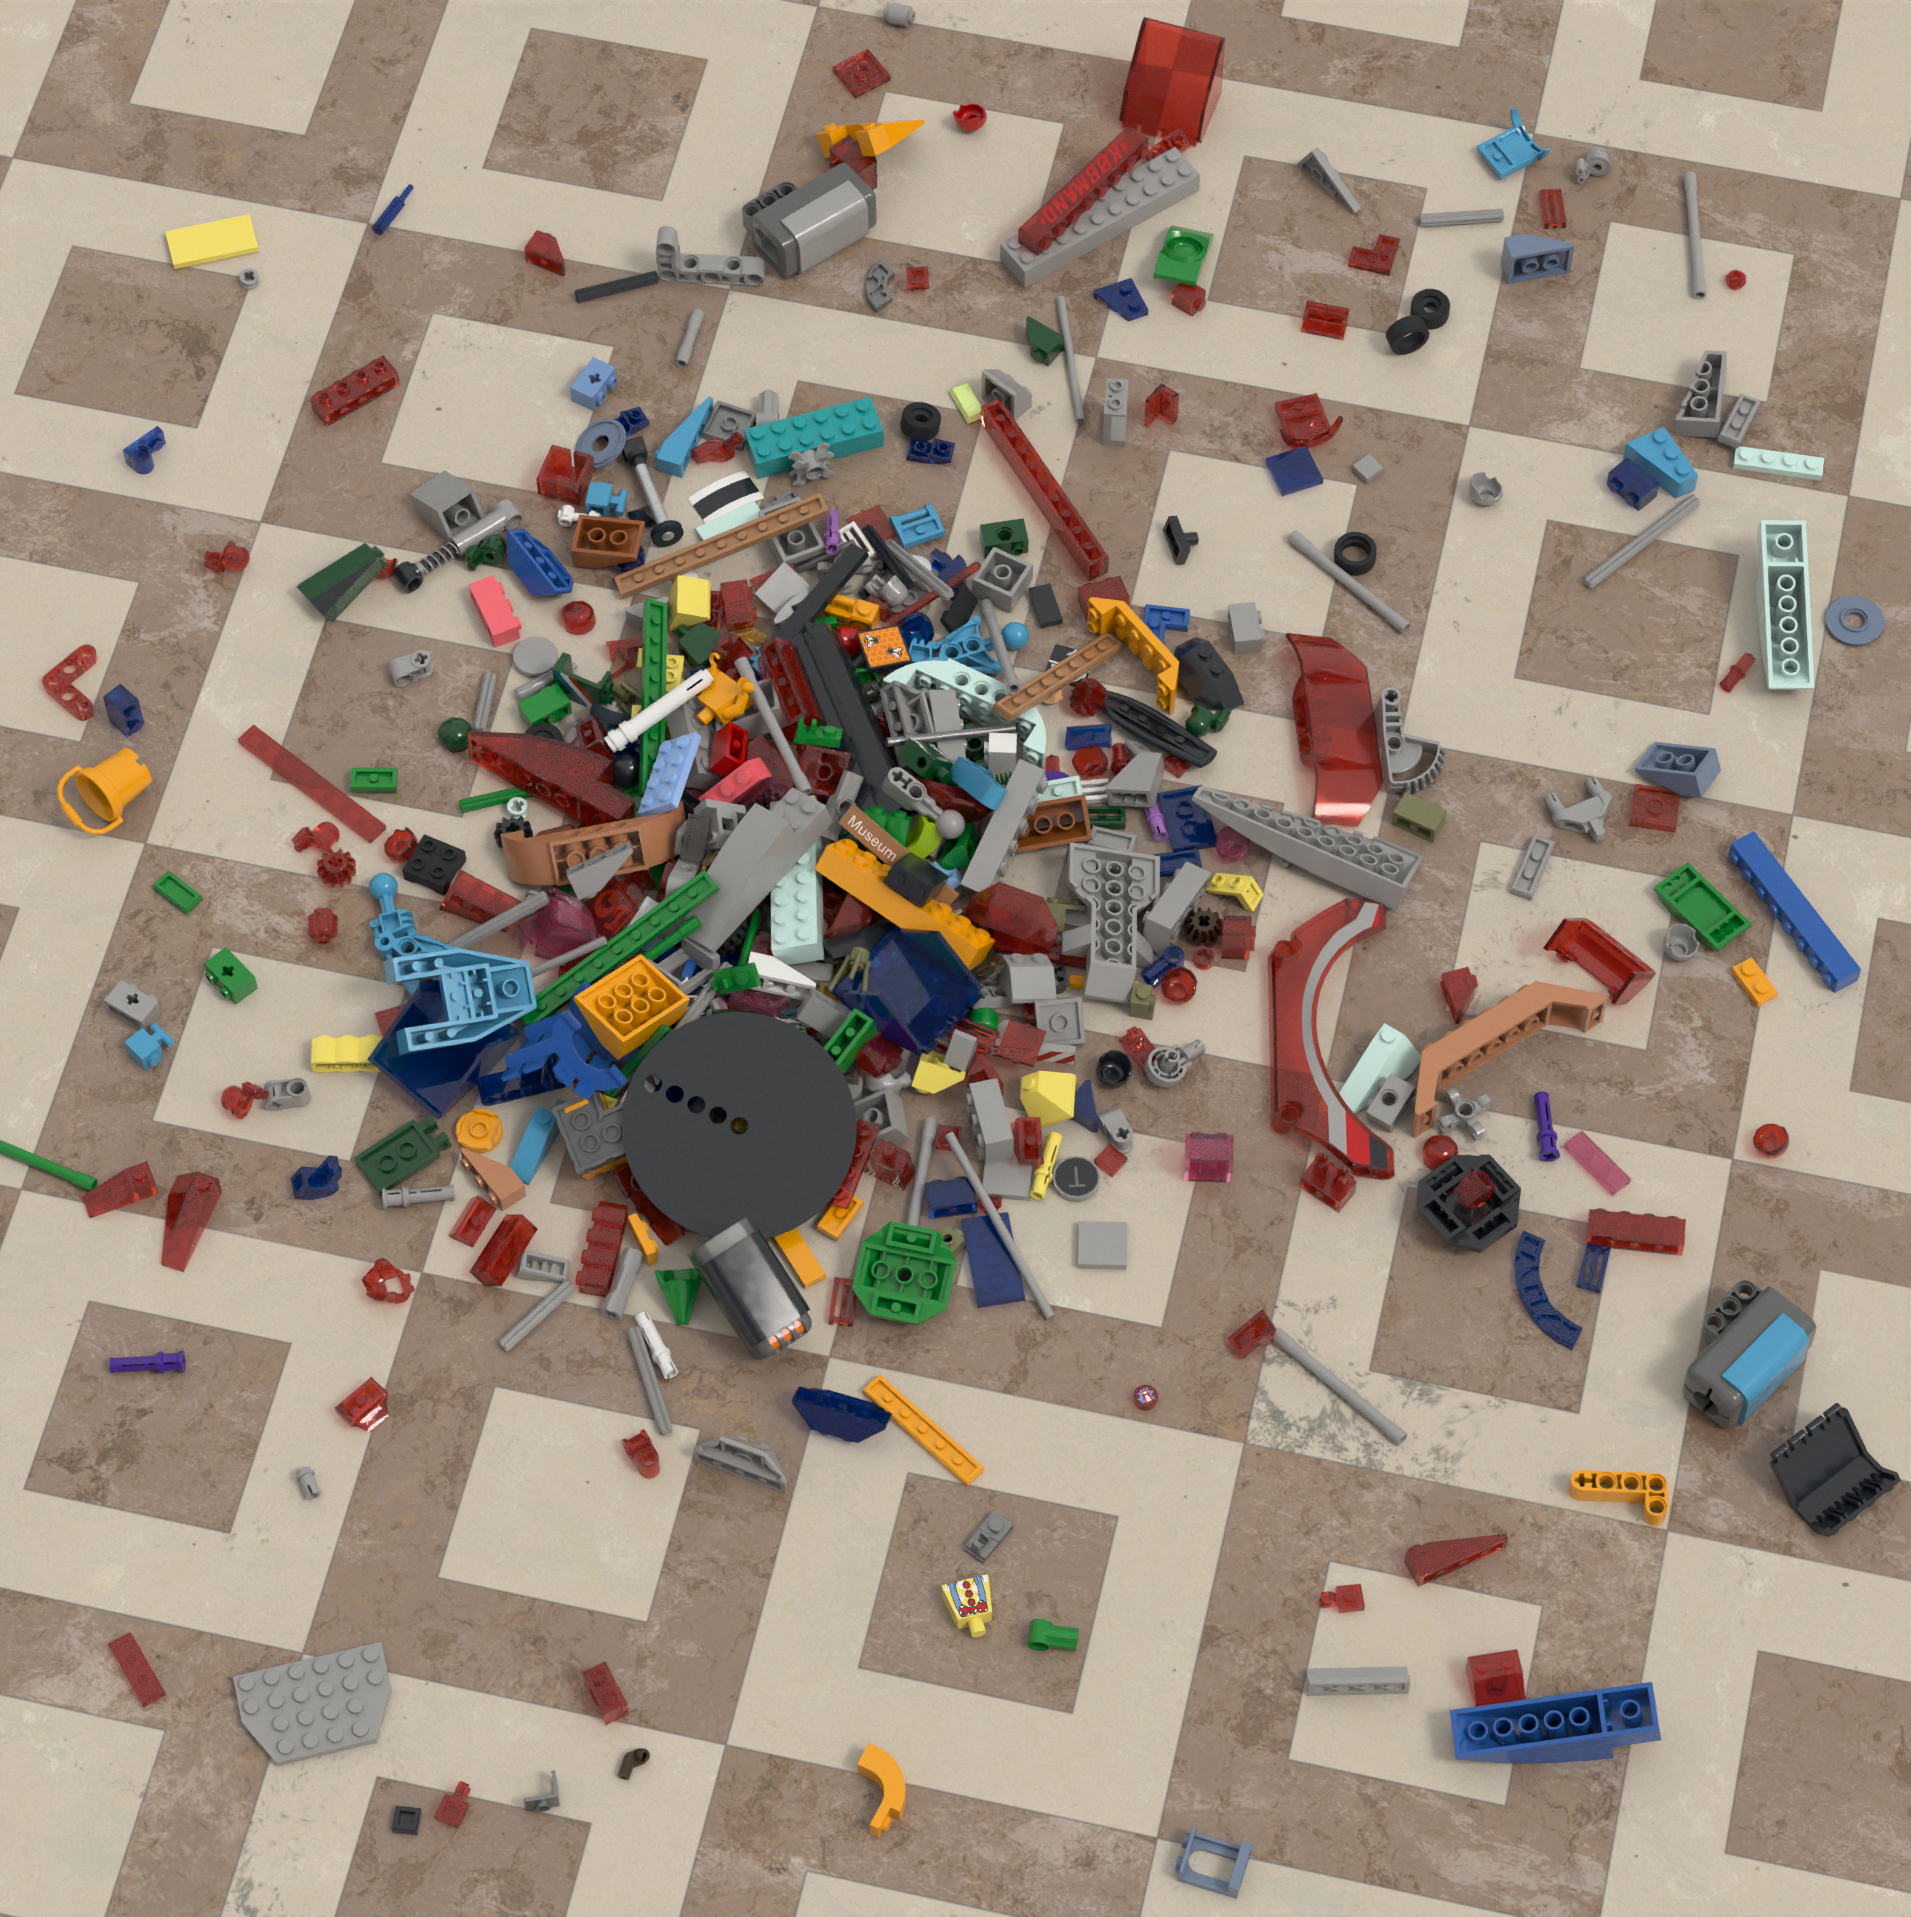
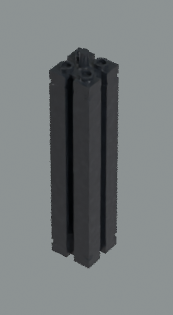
[786,621,918,817]

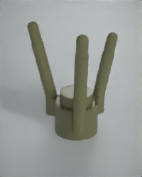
[613,680,641,714]
[828,947,871,1008]

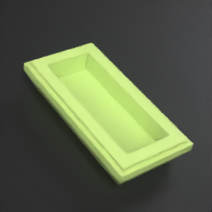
[949,383,987,424]

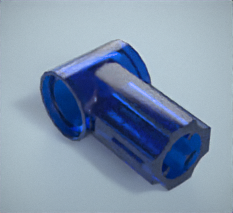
[1141,945,1184,989]

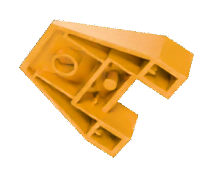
[816,119,925,158]

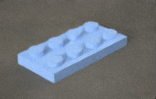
[637,732,701,817]

